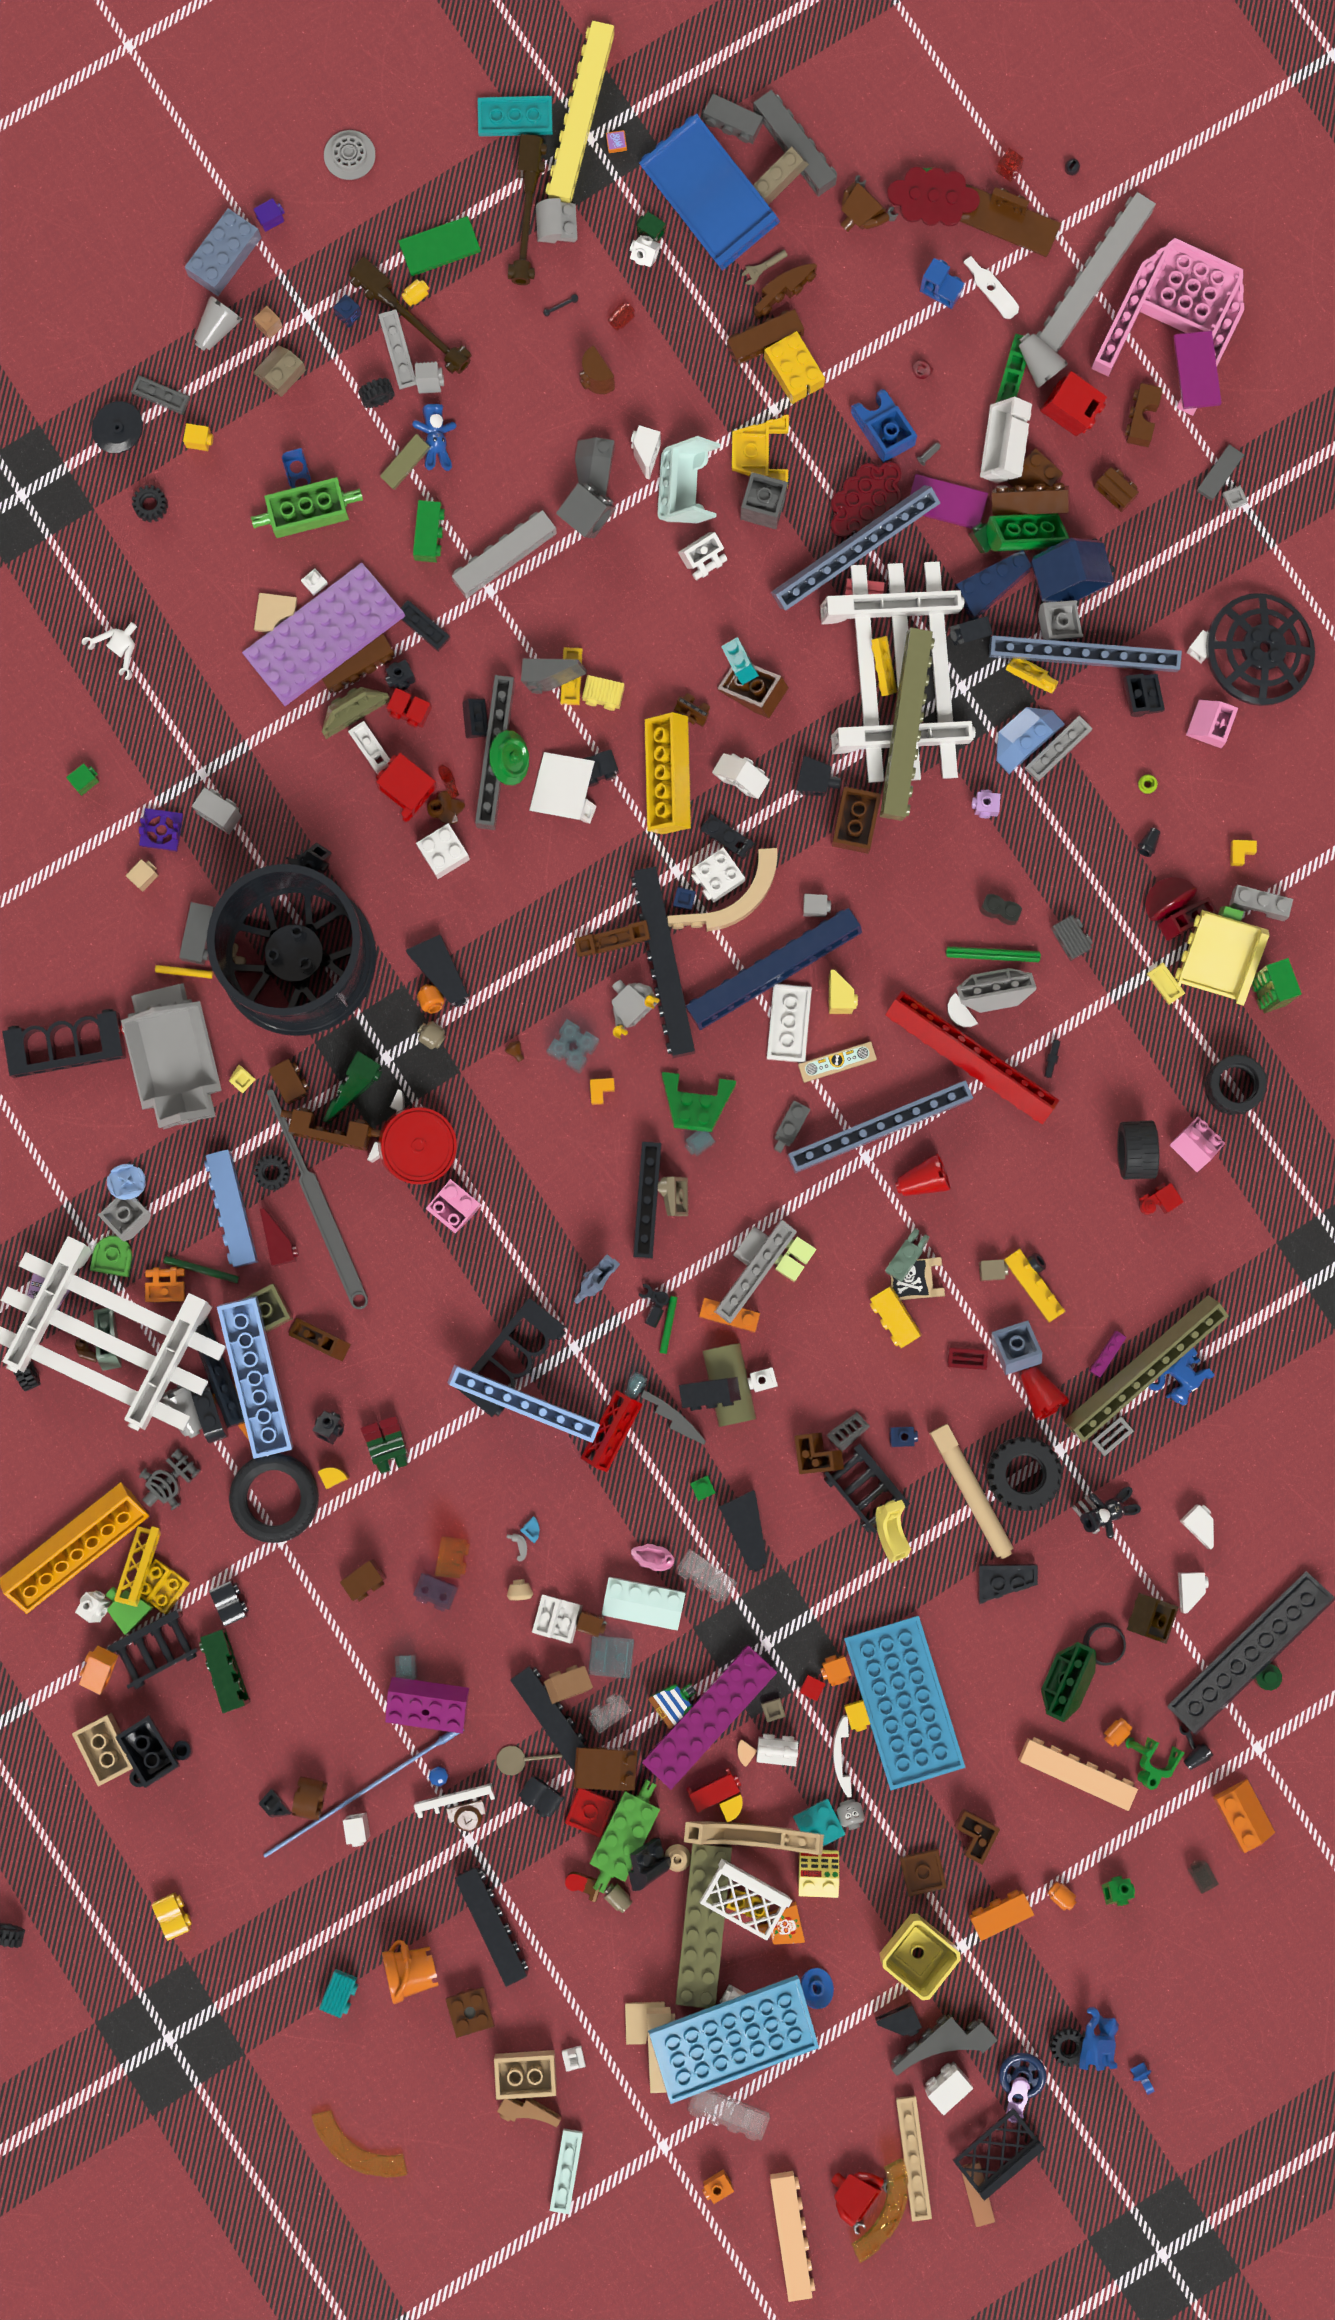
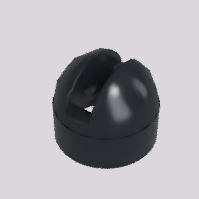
[1065,158,1080,176]

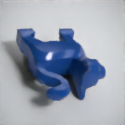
[1148,1347,1215,1406]
[1079,2007,1119,2071]

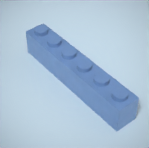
[204,1150,258,1268]

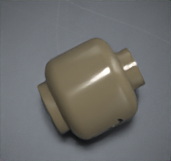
[417,1021,446,1049]

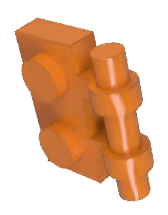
[145,1267,185,1302]

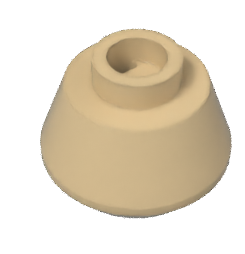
[507,1579,533,1600]
[664,1844,691,1872]

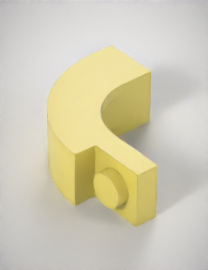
[876,1500,911,1563]

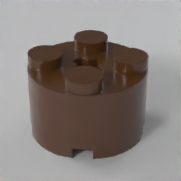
[292,1776,328,1820]

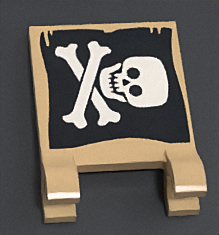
[889,1257,945,1300]

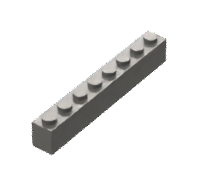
[475,675,515,830]

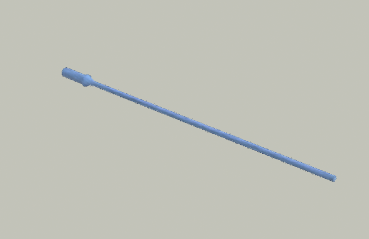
[263,1730,464,1858]

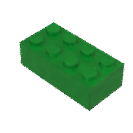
[1251,958,1302,1013]

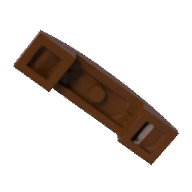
[574,920,651,957]

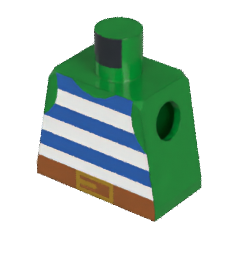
[648,1683,697,1729]

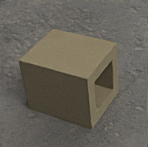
[979,1259,1008,1281]

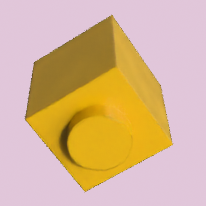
[183,423,213,451]
[844,1700,870,1732]

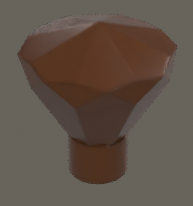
[505,1041,524,1062]

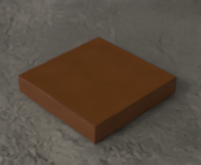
[899,1848,947,1897]

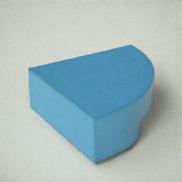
[520,1516,540,1543]

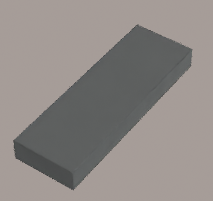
[131,375,190,415]
[1197,445,1244,501]

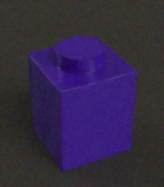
[254,198,285,232]

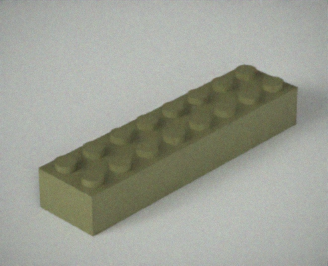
[676,1843,732,2008]

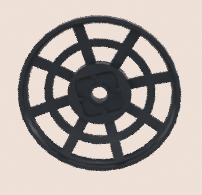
[1206,593,1315,706]

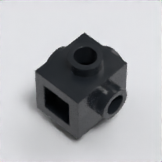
[385,659,416,691]
[301,842,332,873]
[313,1411,345,1445]

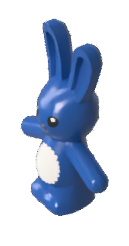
[412,404,457,471]

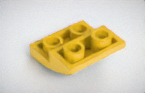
[141,1559,190,1615]

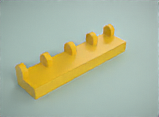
[1004,1249,1065,1323]

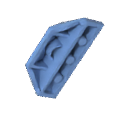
[996,707,1065,774]

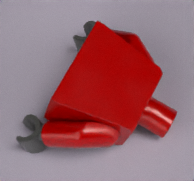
[831,2172,894,2235]

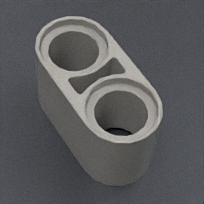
[733,1226,769,1265]

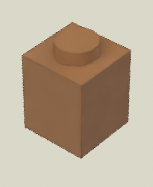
[253,306,283,340]

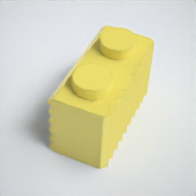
[582,675,625,711]

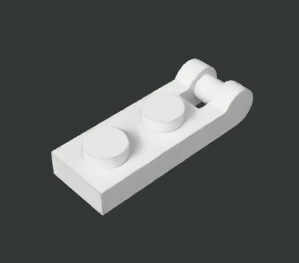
[348,721,390,775]

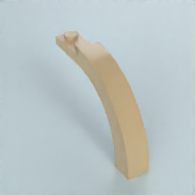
[668,848,777,932]
[684,1821,824,1855]

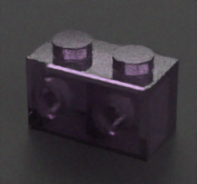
[413,1572,459,1612]

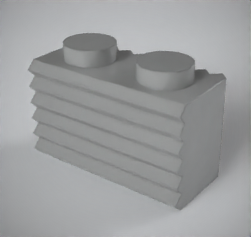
[415,361,444,393]

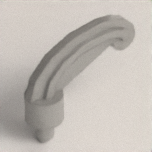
[507,1533,527,1561]

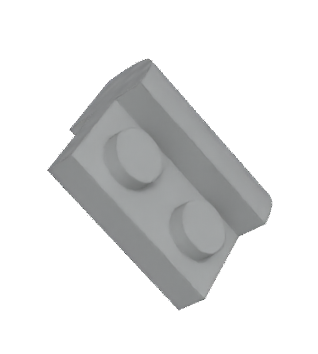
[536,198,577,243]

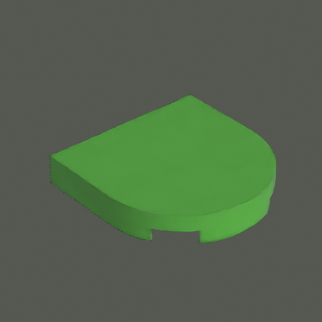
[90,1236,133,1277]

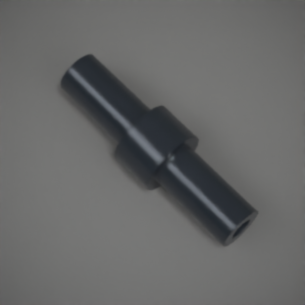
[1044,1040,1061,1078]

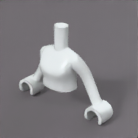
[82,622,137,680]

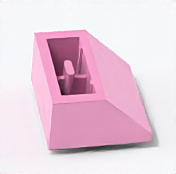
[1186,700,1238,748]
[1170,1117,1225,1172]
[426,1179,482,1233]

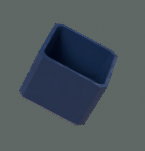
[1031,538,1114,602]

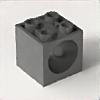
[740,472,788,529]
[556,483,616,538]

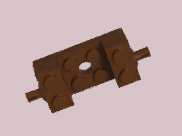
[281,1107,381,1151]

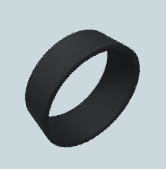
[1083,1622,1126,1666]

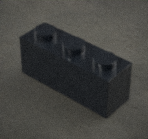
[679,1377,741,1411]

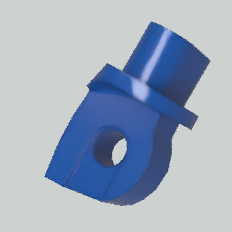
[1130,2062,1155,2095]

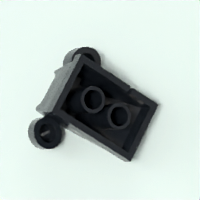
[115,1715,193,1788]

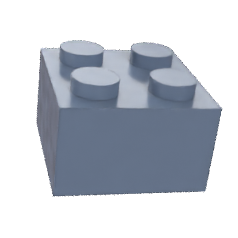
[991,1321,1043,1375]

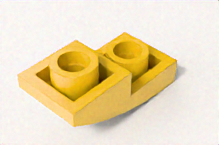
[726,1888,770,1922]

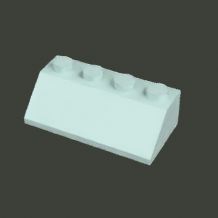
[602,1577,685,1631]

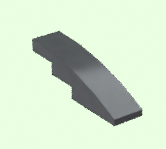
[641,1390,706,1445]

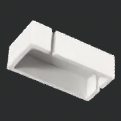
[980,397,1032,483]

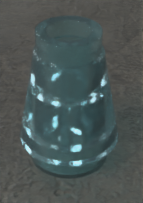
[625,1372,648,1399]

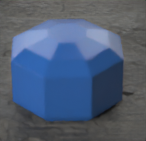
[429,1766,449,1786]

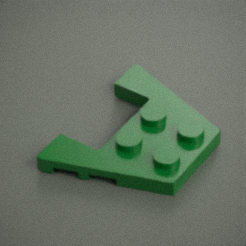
[662,1072,736,1132]

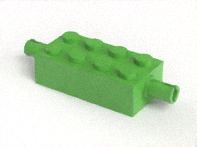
[251,477,363,538]
[589,1779,660,1894]

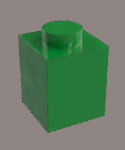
[66,763,99,796]

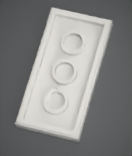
[767,984,812,1063]

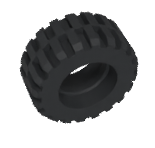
[986,1437,1063,1511]

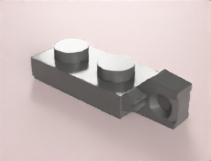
[774,1101,811,1153]

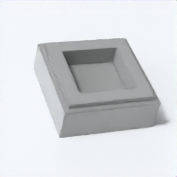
[1222,485,1248,511]

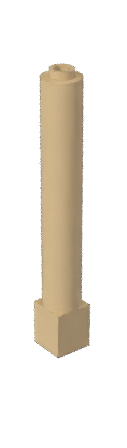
[929,1424,1014,1559]

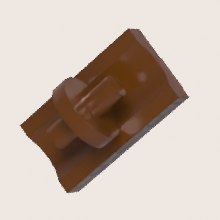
[674,693,710,727]

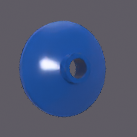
[801,1968,834,2009]

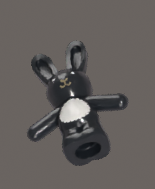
[1080,1487,1141,1539]

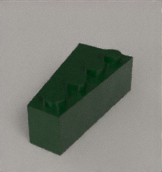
[199,1628,251,1714]

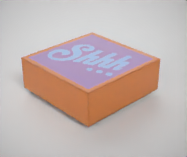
[606,130,627,153]

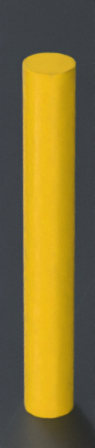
[155,965,213,978]

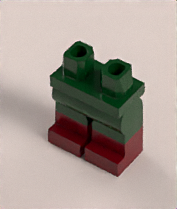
[360,1416,409,1474]

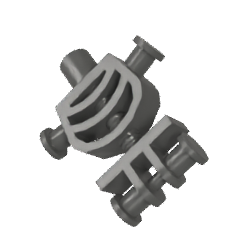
[139,1448,201,1511]

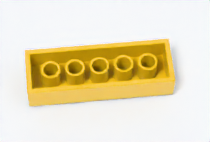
[645,712,691,834]

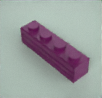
[1089,1331,1127,1378]

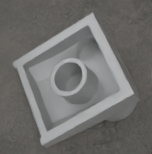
[1038,600,1083,641]
[98,1198,151,1241]

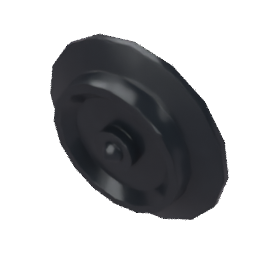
[92,401,143,454]

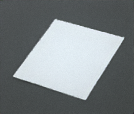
[529,752,595,820]

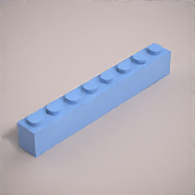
[447,1365,600,1443]

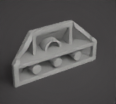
[957,968,1036,1013]

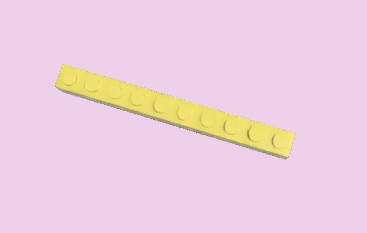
[546,21,614,203]

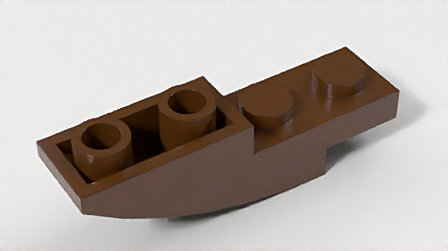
[754,263,817,319]

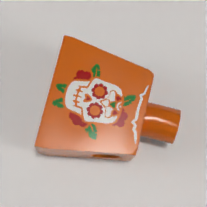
[757,1902,805,1944]

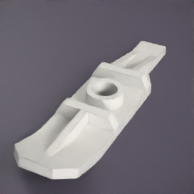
[963,256,1019,319]

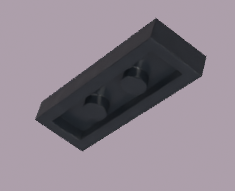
[400,600,451,652]

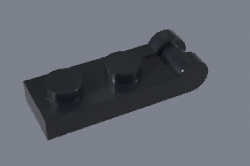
[700,814,755,860]

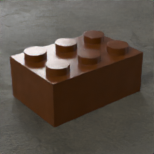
[832,787,881,854]

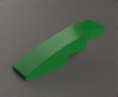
[996,333,1026,403]

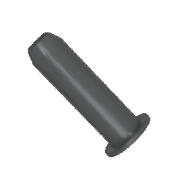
[917,442,941,466]

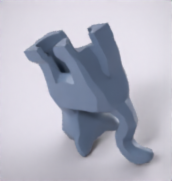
[574,1255,620,1304]

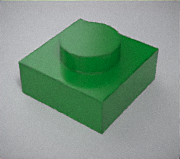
[690,1475,715,1501]

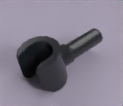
[1179,1725,1196,1750]

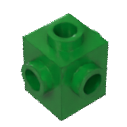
[1101,1876,1135,1906]

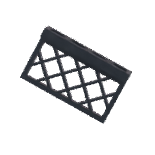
[952,2108,1045,2201]

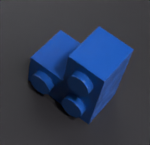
[920,258,965,309]

